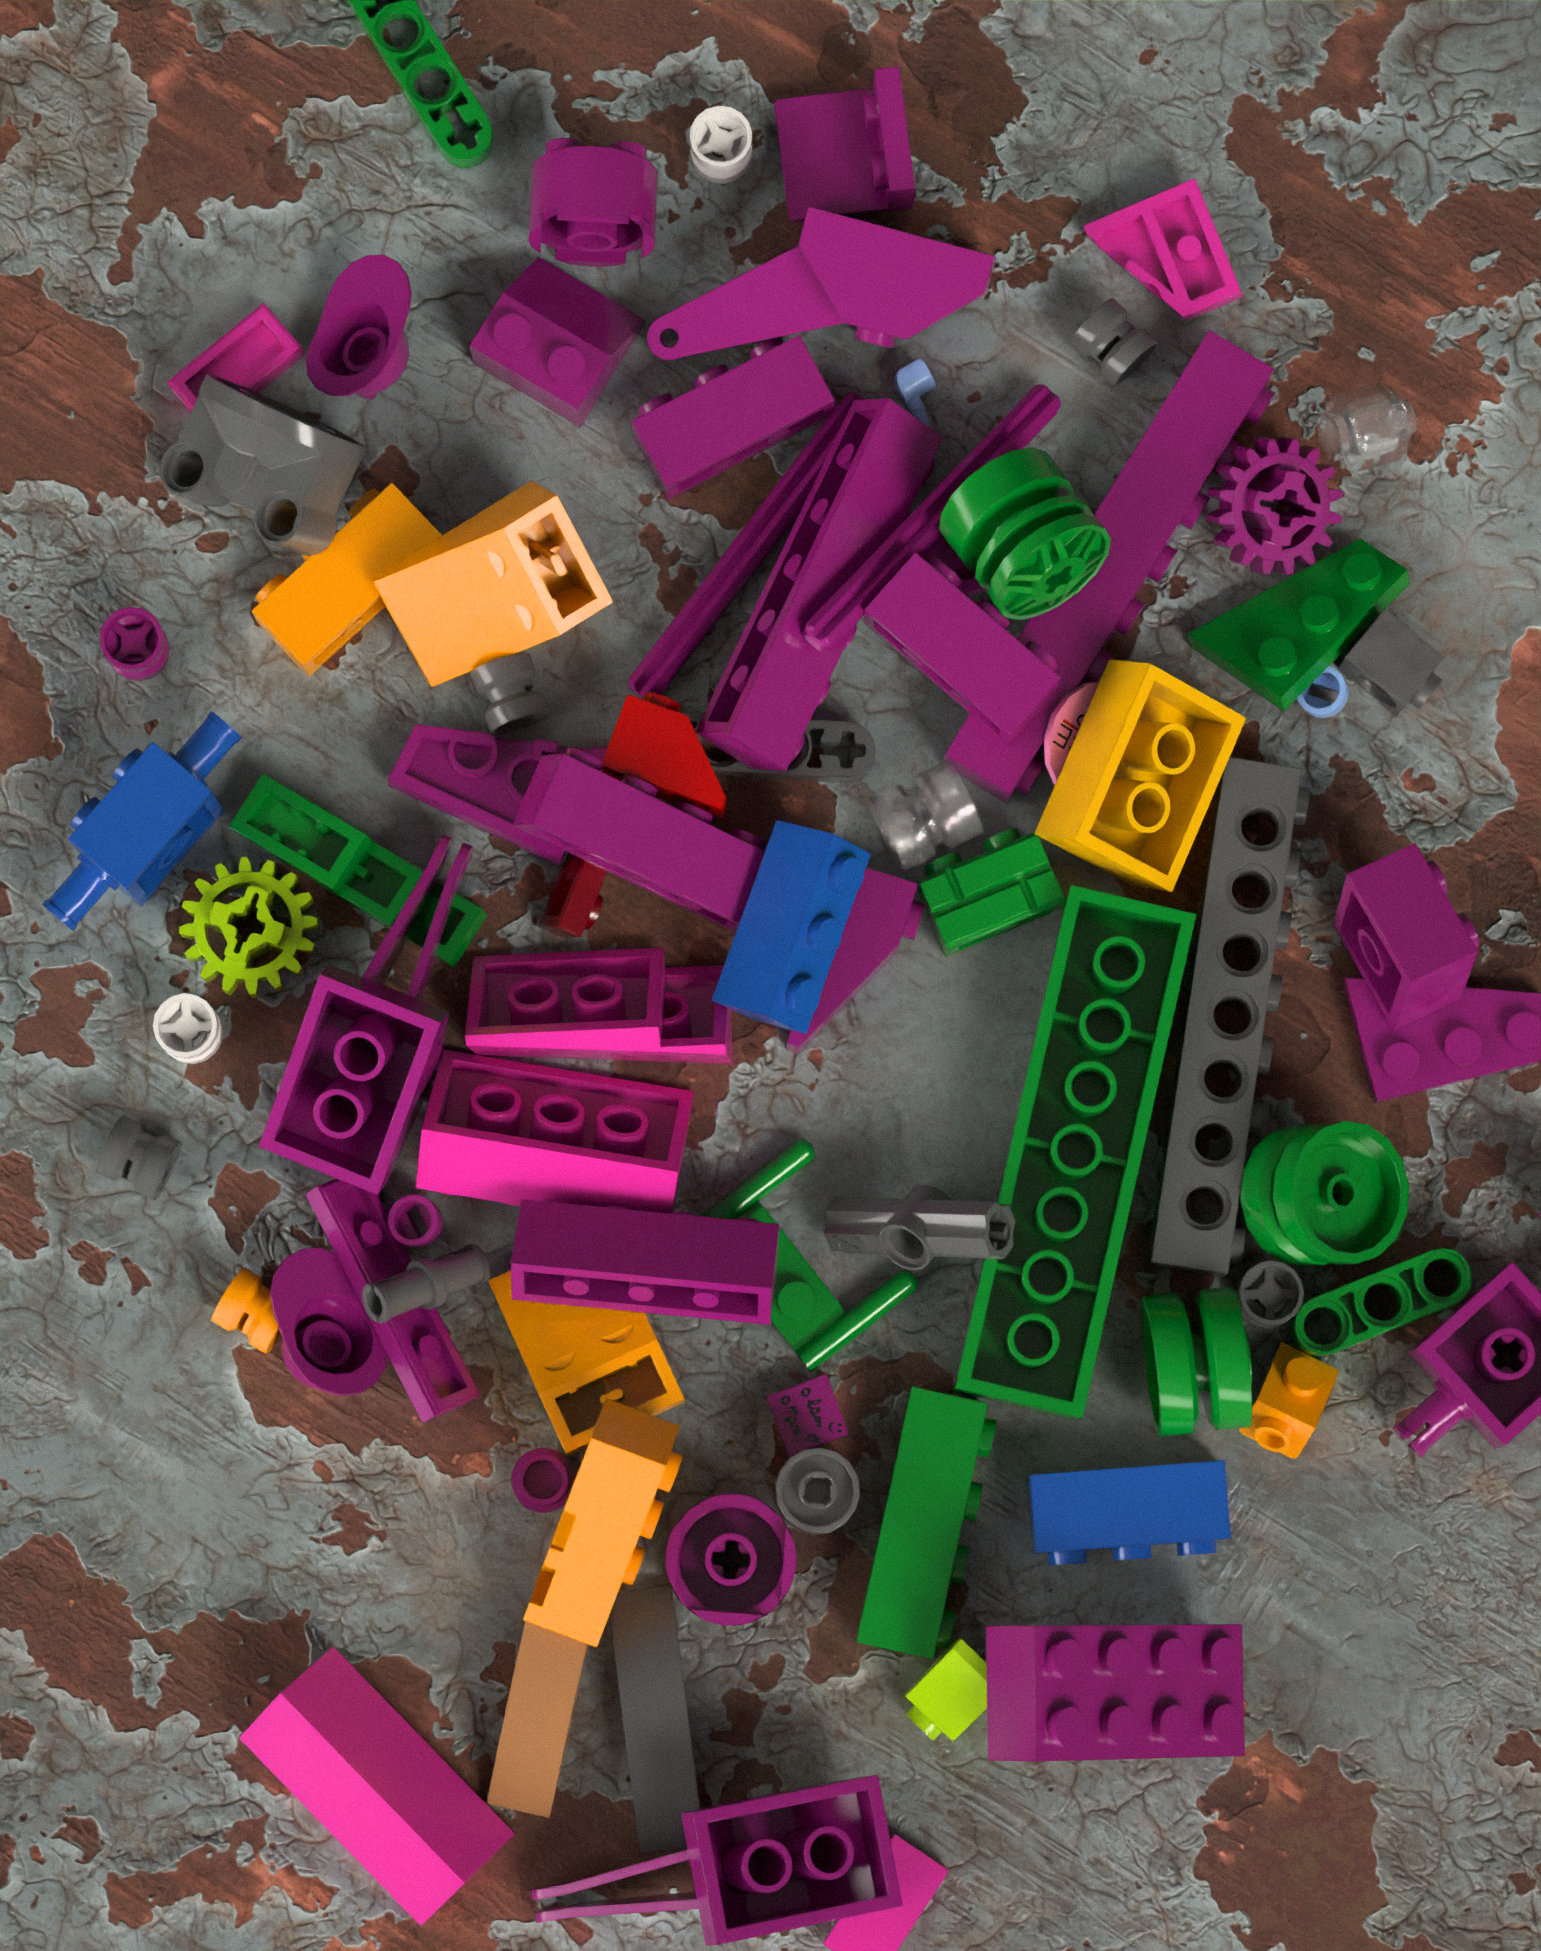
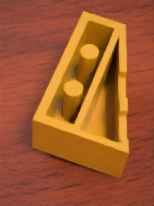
[523,1398,683,1648]

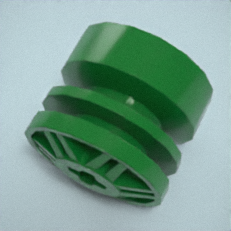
[939,447,1111,620]

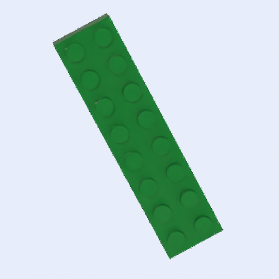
[952,885,1196,1421]

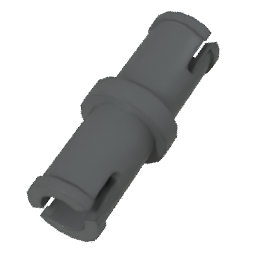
[362,1244,490,1324]

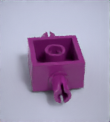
[1393,1262,1541,1458]

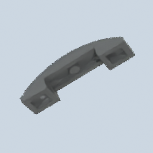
[610,1585,701,1853]

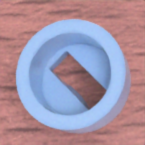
[1297,666,1349,718]

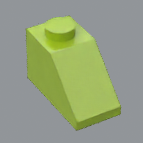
[903,1639,987,1741]

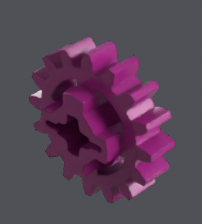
[1206,437,1343,575]

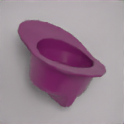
[306,255,412,400]
[270,1248,387,1396]

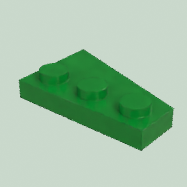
[1187,538,1410,711]

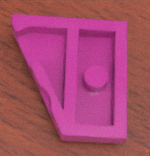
[1083,178,1243,322]

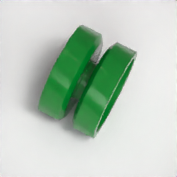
[1240,1121,1409,1266]
[1141,1286,1252,1437]

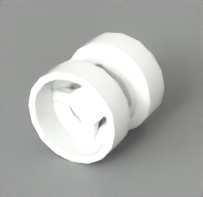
[690,106,752,184]
[153,993,224,1064]

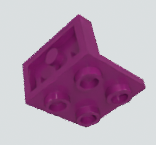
[774,66,915,223]

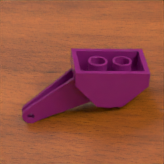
[647,206,997,360]
[258,834,473,1195]
[530,1775,903,1945]

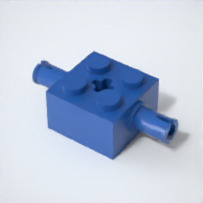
[42,711,242,931]

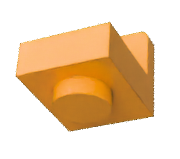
[1239,1342,1340,1459]

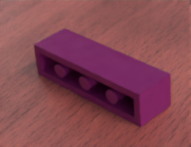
[512,748,768,931]
[511,1199,779,1325]

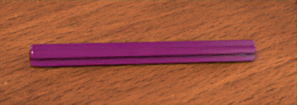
[802,384,1061,653]
[628,391,866,699]

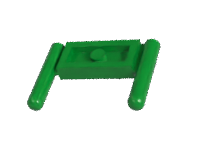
[699,1139,918,1372]

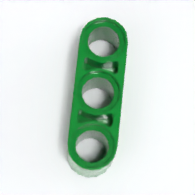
[1288,1248,1472,1358]

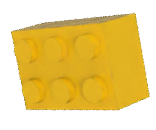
[1034,660,1246,892]

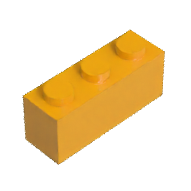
[252,483,442,677]

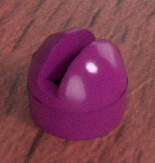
[388,1194,443,1248]

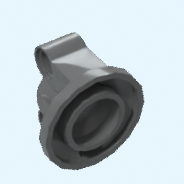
[160,373,367,556]

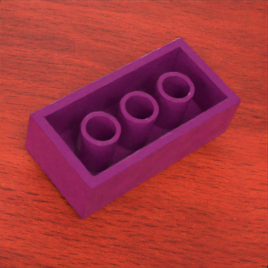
[986,1624,1245,1762]

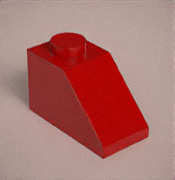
[601,692,727,819]

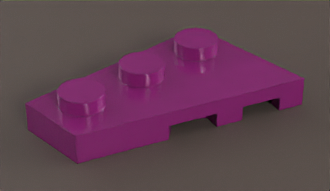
[388,724,607,866]
[1342,978,1541,1104]

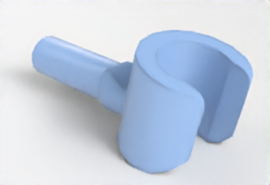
[893,359,936,427]

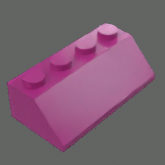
[416,1049,694,1213]

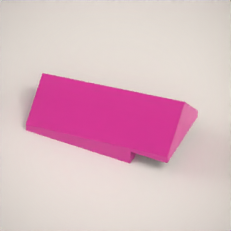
[465,948,733,1064]
[239,1646,516,1926]

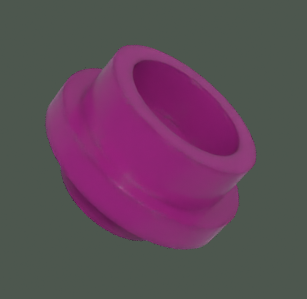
[511,1448,576,1513]

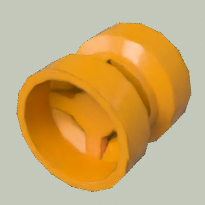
[211,1267,282,1355]

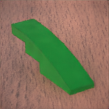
[229,773,488,968]

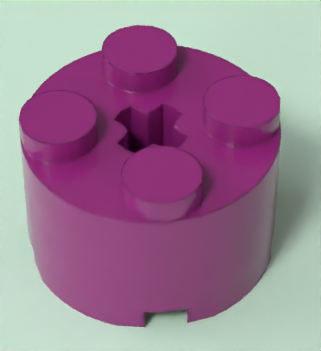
[528,138,658,267]
[665,1494,796,1626]

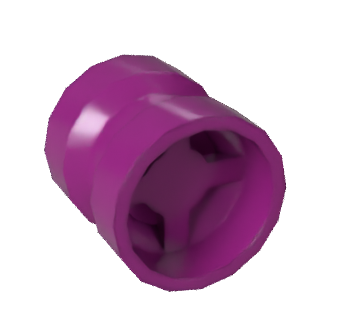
[99,607,170,681]

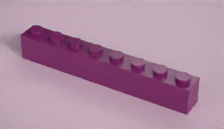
[943,330,1276,804]

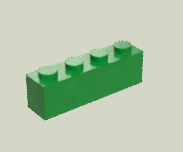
[856,1387,997,1659]

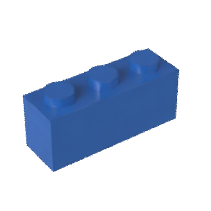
[711,820,871,1034]
[1027,1460,1231,1566]

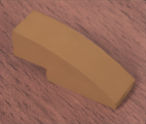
[486,1621,588,1818]

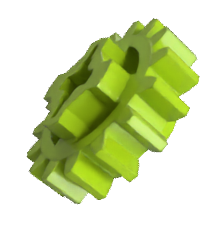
[179,857,320,998]

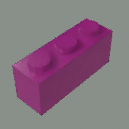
[631,335,835,501]
[863,552,1061,746]

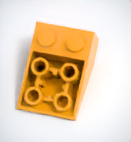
[371,480,613,687]
[488,1270,685,1456]

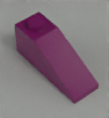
[787,868,925,1054]

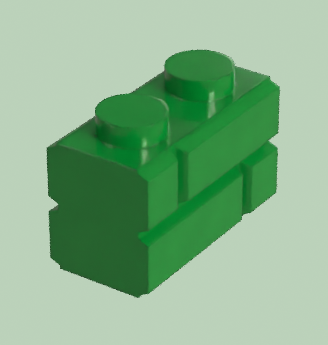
[917,828,1066,957]

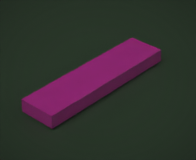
[306,1179,480,1423]

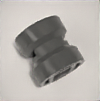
[1069,298,1158,387]
[470,652,550,735]
[96,1115,182,1200]
[1235,1261,1304,1329]

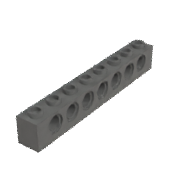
[1146,757,1310,1278]

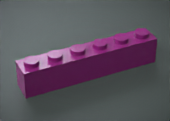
[695,398,943,771]

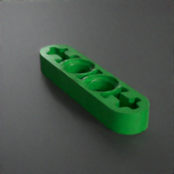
[346,0,493,168]

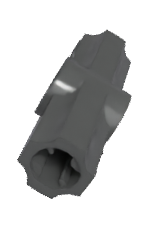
[824,1185,1016,1271]

